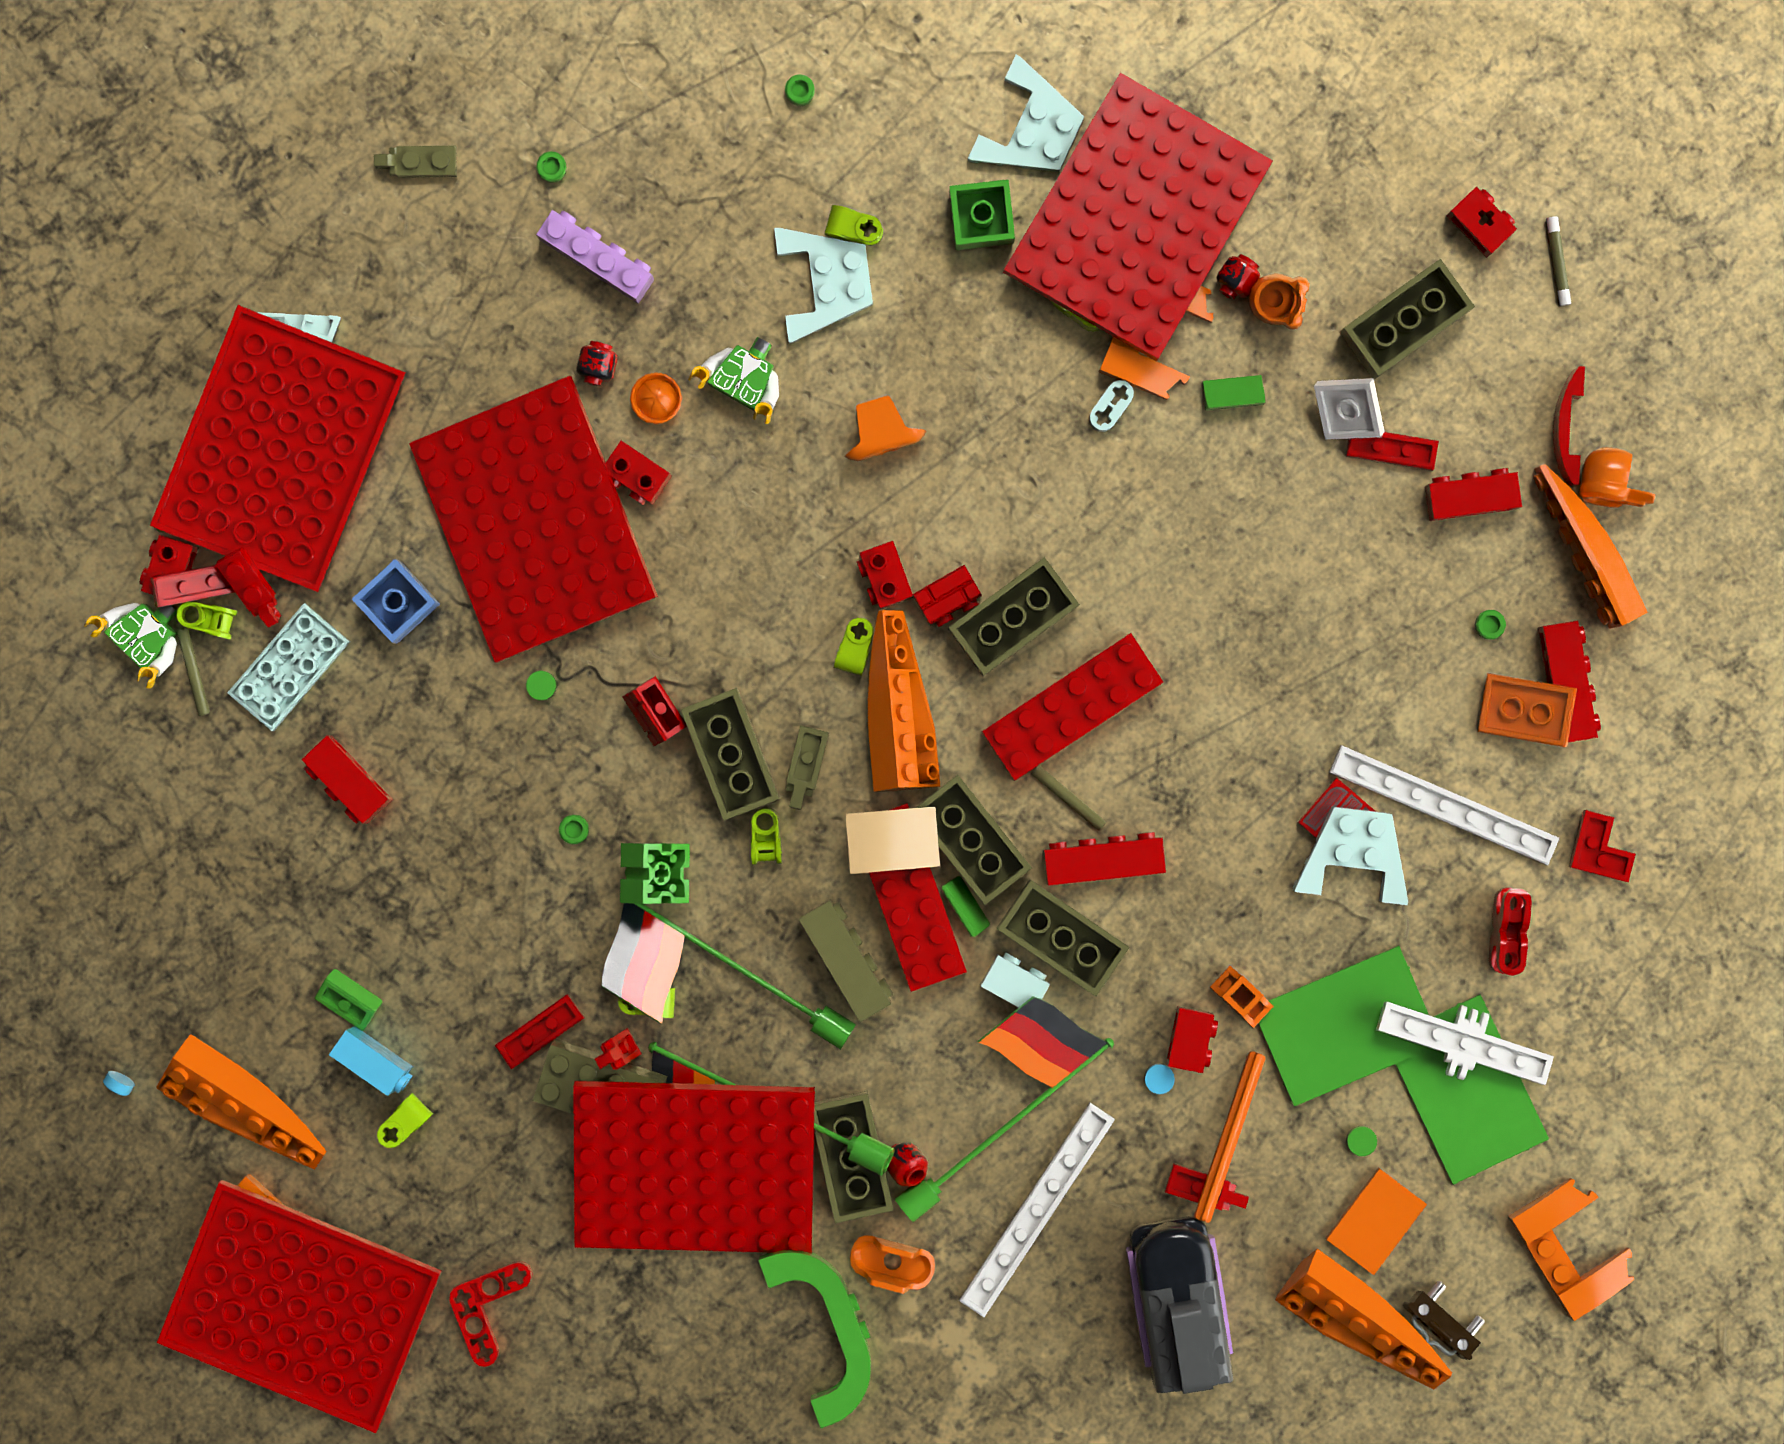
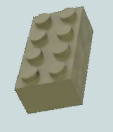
[1339,259,1475,380]
[948,557,1080,676]
[681,688,780,821]
[916,775,1032,905]
[997,879,1130,996]
[799,899,893,1022]
[533,1039,668,1114]
[814,1090,893,1223]

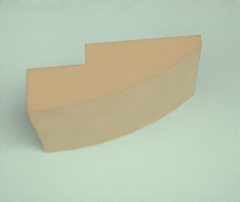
[845,807,940,874]

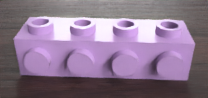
[536,210,654,304]

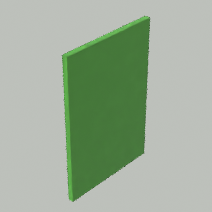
[1258,946,1431,1106]
[1395,994,1549,1185]

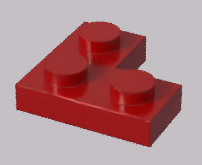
[1569,810,1636,882]

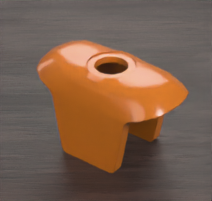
[845,395,926,461]
[850,1235,935,1294]

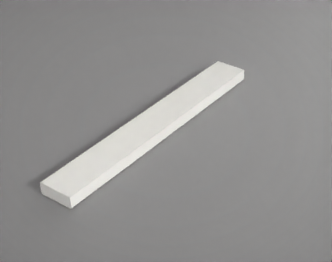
[1329,745,1559,865]
[959,1102,1115,1317]

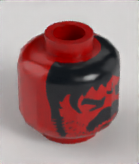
[1216,254,1260,300]
[576,341,618,386]
[887,1142,928,1186]

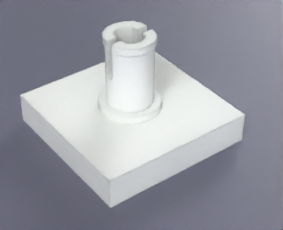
[1314,378,1384,439]

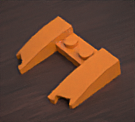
[1099,285,1214,400]
[1508,1178,1634,1321]

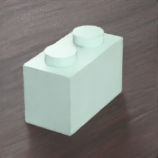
[980,952,1050,1008]

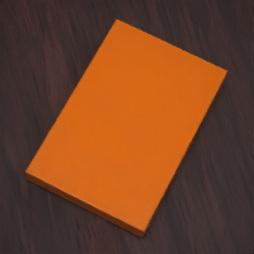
[1478,673,1577,747]
[1325,1167,1427,1275]

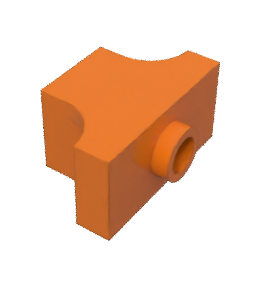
[1210,966,1274,1028]

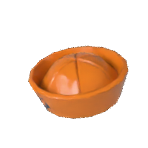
[630,372,682,424]

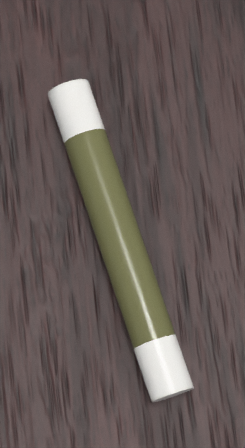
[1546,217,1571,306]

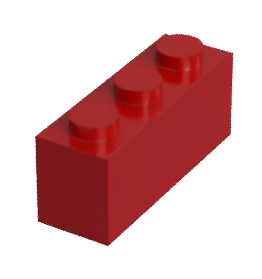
[1425,468,1522,521]
[301,735,393,824]

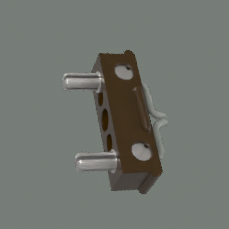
[1403,1281,1485,1360]

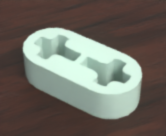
[1089,380,1134,432]

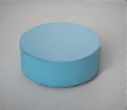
[1144,1064,1175,1094]
[103,1071,135,1096]

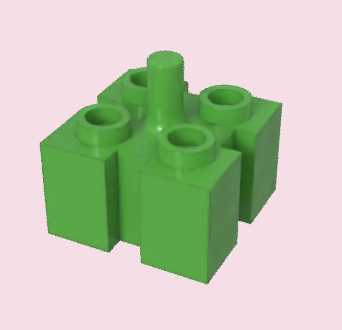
[620,843,690,904]

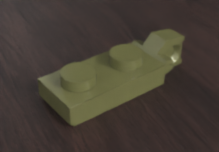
[374,145,457,178]
[786,725,829,810]

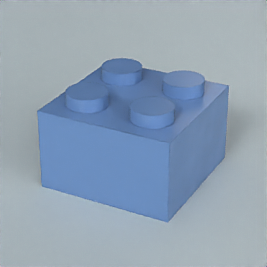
[352,559,440,644]

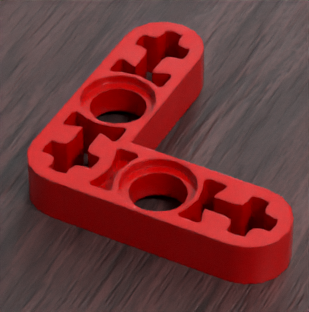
[449,1261,533,1367]

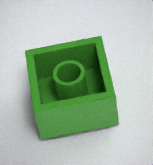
[949,179,1015,250]

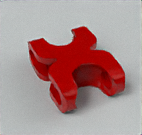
[1488,887,1532,976]

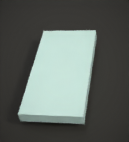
[227,603,350,731]

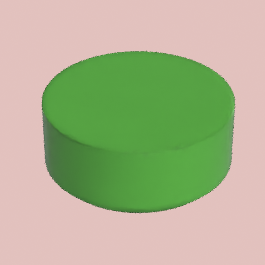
[785,74,815,106]
[537,151,567,183]
[1475,610,1506,640]
[526,671,557,700]
[559,815,589,844]
[1346,1126,1377,1156]

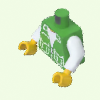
[688,337,779,424]
[84,603,178,689]

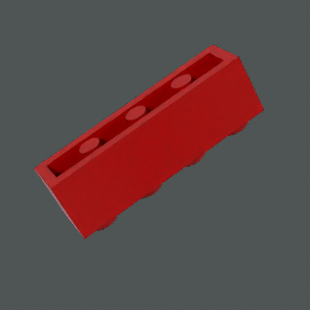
[1538,620,1601,743]
[1043,832,1166,886]

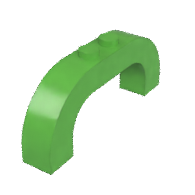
[758,1250,871,1428]

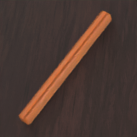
[1194,1051,1265,1223]

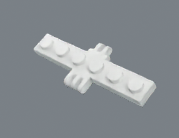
[1376,1002,1554,1085]

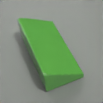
[1202,375,1266,411]
[941,876,990,937]
[314,969,383,1031]

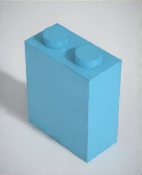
[329,1026,413,1096]

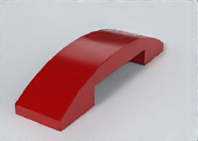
[1553,366,1585,487]

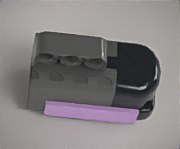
[1126,1216,1234,1394]

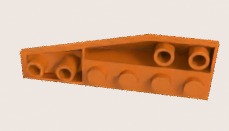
[1533,464,1648,629]
[868,610,940,792]
[156,1034,327,1170]
[1275,1249,1452,1390]

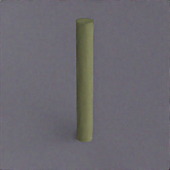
[176,628,210,716]
[1031,765,1106,831]

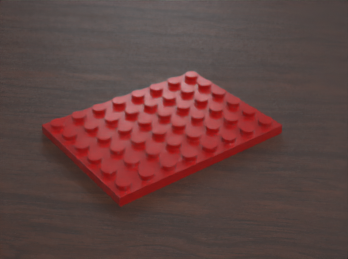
[1003,72,1273,362]
[150,305,406,592]
[409,376,658,663]
[573,1081,815,1254]
[157,1180,442,1433]

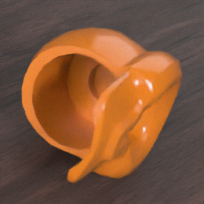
[1249,273,1309,329]
[1579,447,1656,508]

